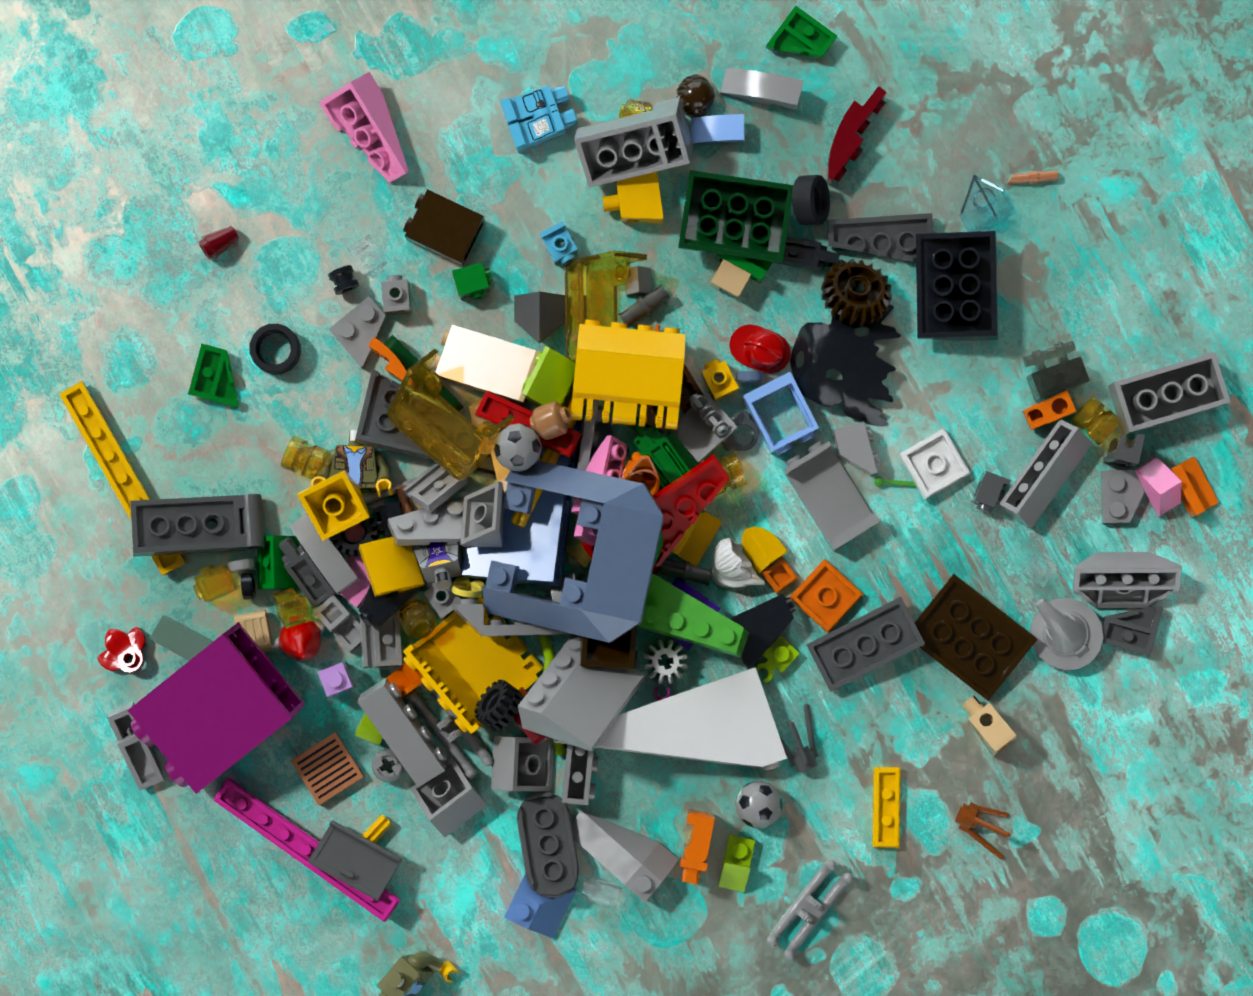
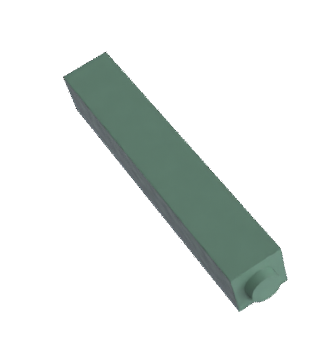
[149,615,305,714]

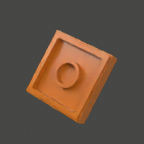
[790,559,864,633]

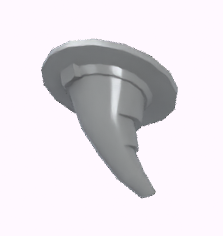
[1030,598,1104,671]

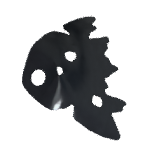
[790,305,901,426]

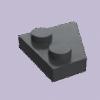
[1102,605,1163,656]

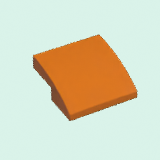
[368,337,414,389]

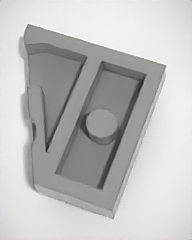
[1100,470,1145,524]

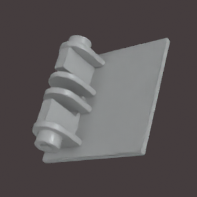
[670,393,738,463]

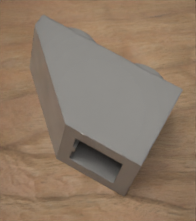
[831,422,880,476]

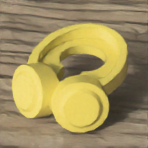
[451,577,486,598]

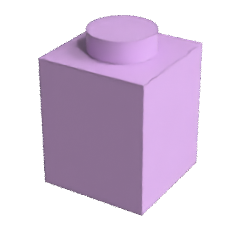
[318,662,355,697]

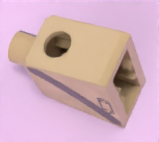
[962,696,1017,757]

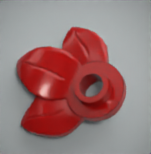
[97,627,146,673]

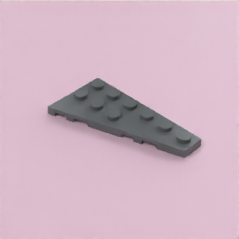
[354,368,496,476]

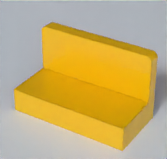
[671,509,722,566]

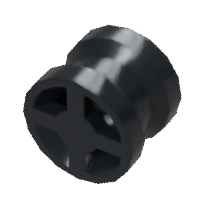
[328,265,359,295]

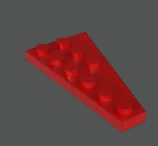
[582,455,730,573]

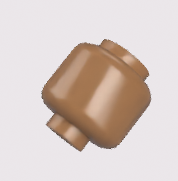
[530,401,572,440]

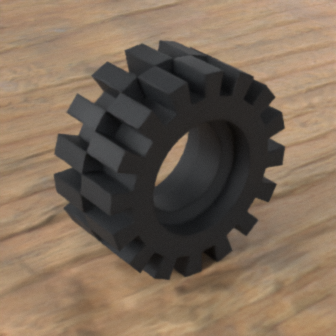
[330,514,379,556]
[474,679,523,732]

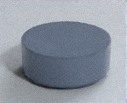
[737,371,763,382]

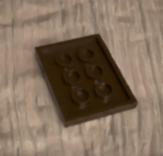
[914,573,1038,701]

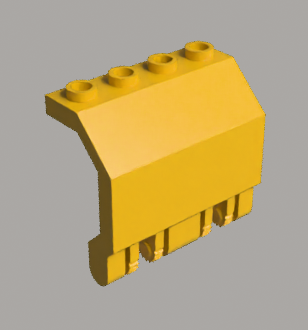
[571,320,685,430]

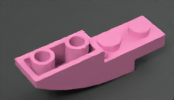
[571,435,628,546]

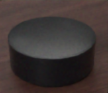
[241,573,256,600]

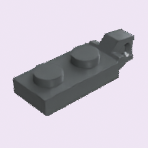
[279,536,336,608]

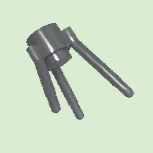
[780,704,819,772]

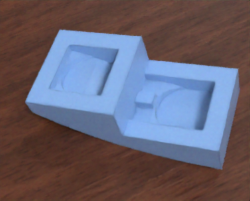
[691,114,744,145]

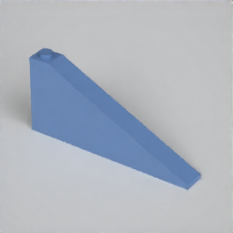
[462,407,584,587]

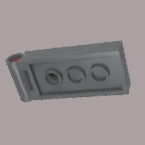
[130,494,265,557]

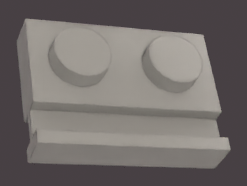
[403,462,468,513]
[360,613,402,669]

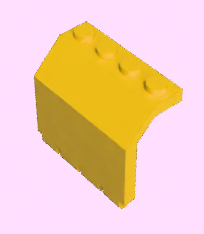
[403,596,544,734]

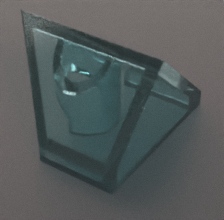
[959,175,1018,232]

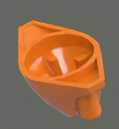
[621,452,660,496]

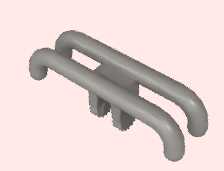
[408,687,493,779]
[767,859,853,960]

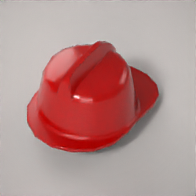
[729,324,791,374]

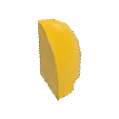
[741,527,788,574]

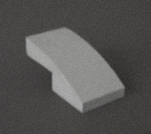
[314,595,361,653]

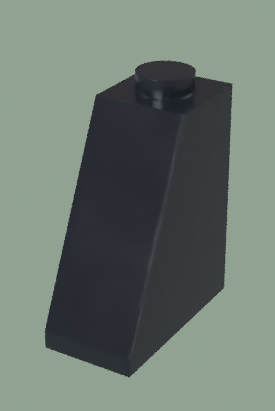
[358,580,427,630]
[730,594,796,669]

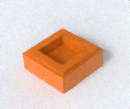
[761,557,798,594]

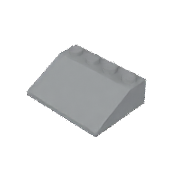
[518,635,645,751]

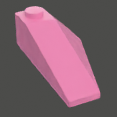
[319,72,409,183]

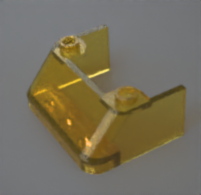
[565,250,647,363]
[387,349,514,481]

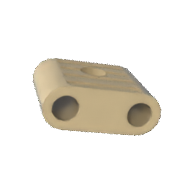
[234,609,274,653]

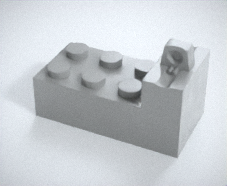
[574,97,694,188]

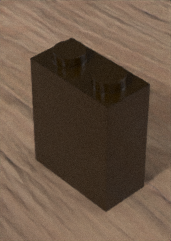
[403,189,485,267]

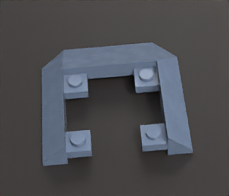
[482,461,664,643]

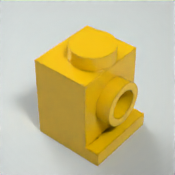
[701,359,739,402]

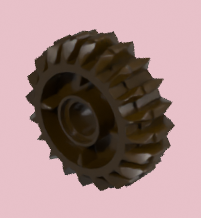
[821,258,892,327]

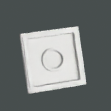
[898,428,971,500]

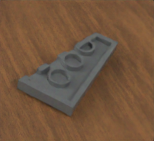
[827,213,933,262]

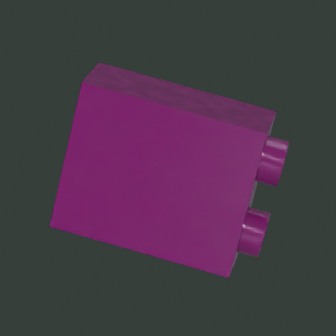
[127,622,306,794]

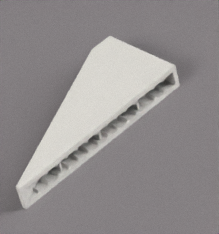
[554,667,787,771]

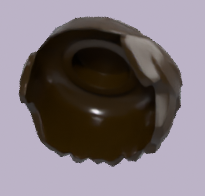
[675,74,715,117]

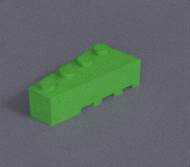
[638,573,749,658]

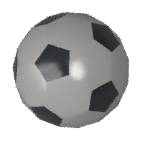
[494,423,542,471]
[735,781,783,828]

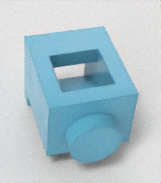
[540,221,578,265]

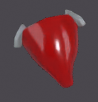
[273,618,326,661]

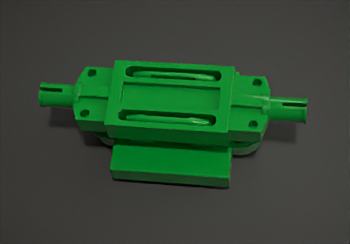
[631,416,705,516]

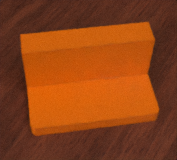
[1170,457,1218,517]

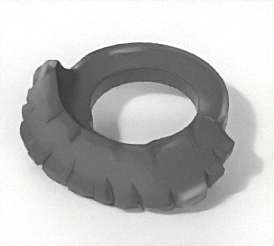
[721,410,759,451]

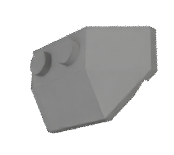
[1073,552,1182,608]

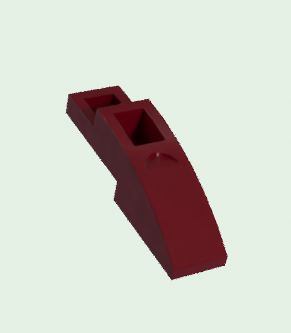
[826,86,887,186]

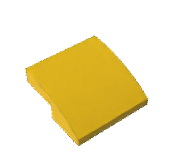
[358,537,424,597]

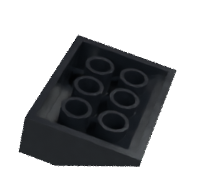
[916,231,998,341]

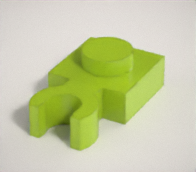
[755,635,800,683]

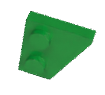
[766,5,837,59]
[188,343,238,408]

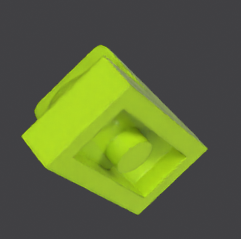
[718,834,755,892]

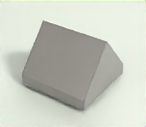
[625,266,652,295]

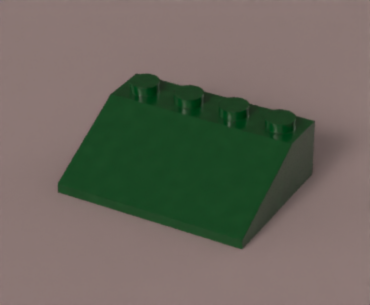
[678,170,793,264]

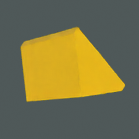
[297,470,370,541]

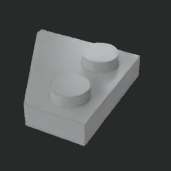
[329,296,387,368]

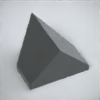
[514,291,567,344]

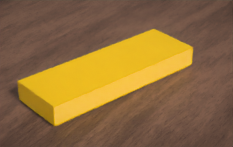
[872,767,901,848]

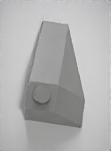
[571,810,679,902]

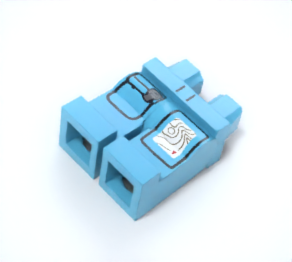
[500,85,578,152]

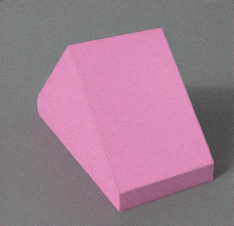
[1134,457,1182,516]

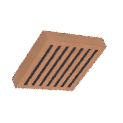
[291,732,365,805]

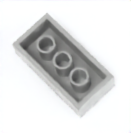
[1108,352,1231,435]

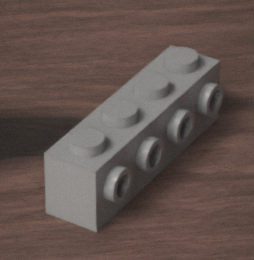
[999,419,1093,528]
[358,677,447,787]
[562,744,599,805]

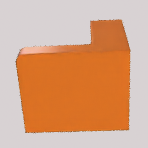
[387,663,424,699]

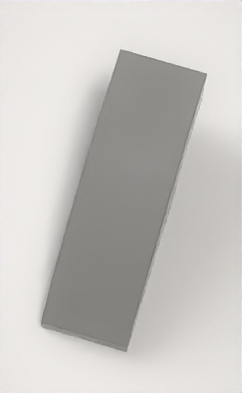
[720,68,804,110]
[289,513,359,595]
[107,701,164,790]

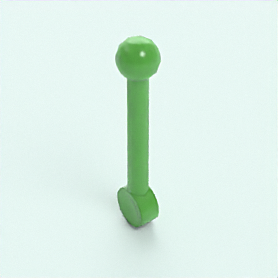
[874,476,916,487]

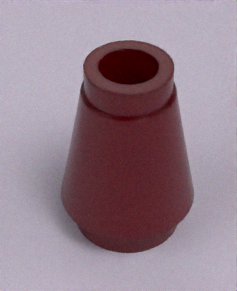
[198,226,239,260]

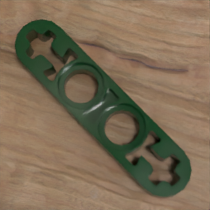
[383,335,464,416]

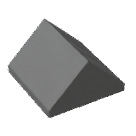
[460,481,505,547]

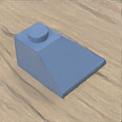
[504,873,576,938]

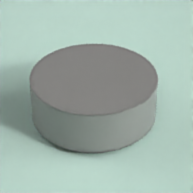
[228,559,256,573]

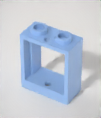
[742,372,819,455]

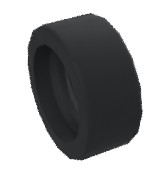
[792,175,830,225]
[249,323,301,375]

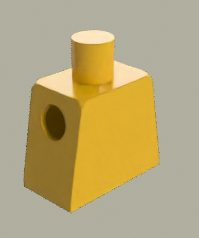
[602,172,664,224]

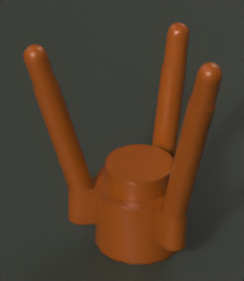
[955,802,1010,859]

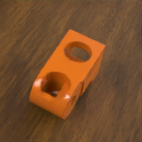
[1022,390,1077,430]

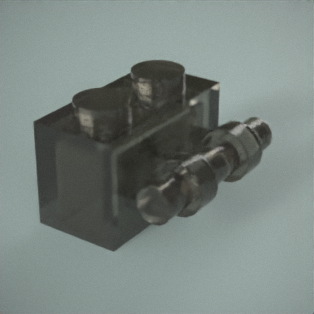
[1023,341,1090,402]

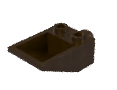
[580,626,637,669]

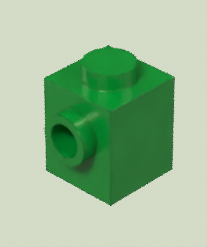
[452,262,493,300]

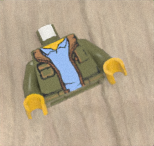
[311,430,393,497]
[377,951,459,996]

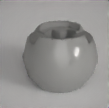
[371,749,405,783]

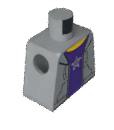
[411,542,463,590]

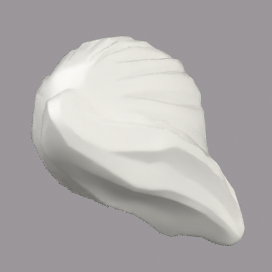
[711,538,765,588]

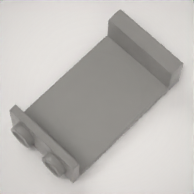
[783,441,880,551]

